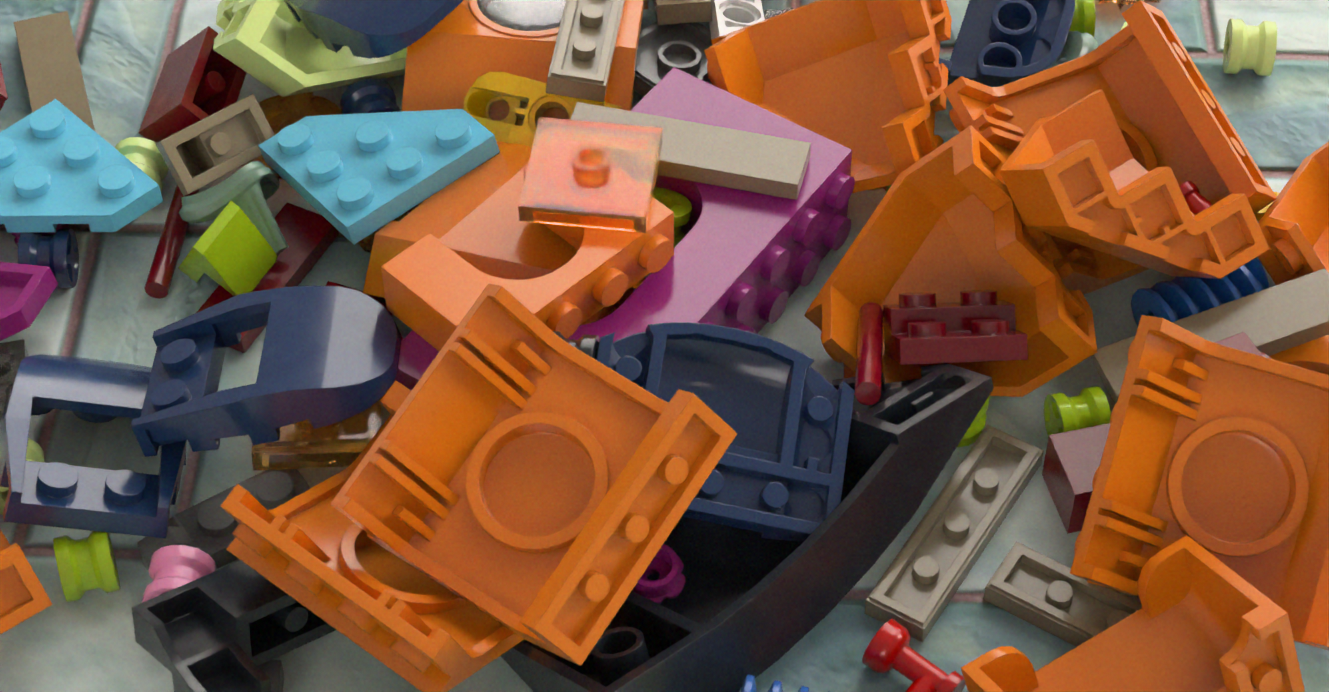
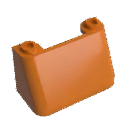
[961,535,1305,692]

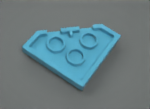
[0,99,163,233]
[258,109,500,245]

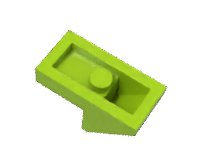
[178,201,277,296]

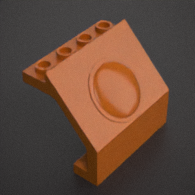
[943,0,1277,295]
[331,283,738,666]
[1070,315,1329,651]
[220,381,524,692]

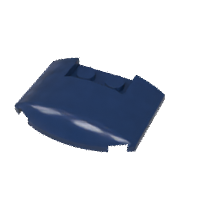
[595,322,855,542]

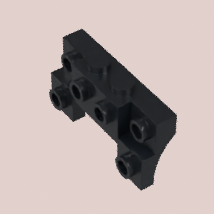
[132,560,336,692]

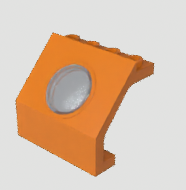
[401,0,649,135]

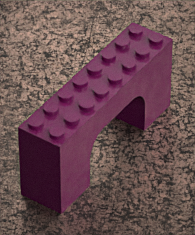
[390,67,855,415]

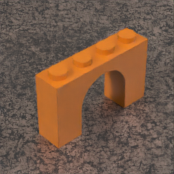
[381,137,674,352]

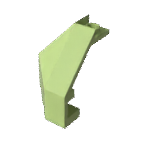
[213,0,407,97]

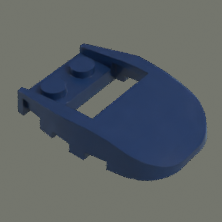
[284,0,463,59]
[939,0,1075,87]
[131,286,401,457]
[0,354,187,538]

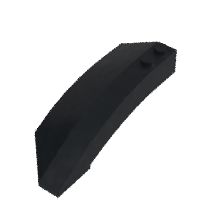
[501,363,994,692]

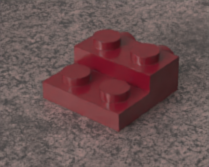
[883,290,1028,365]

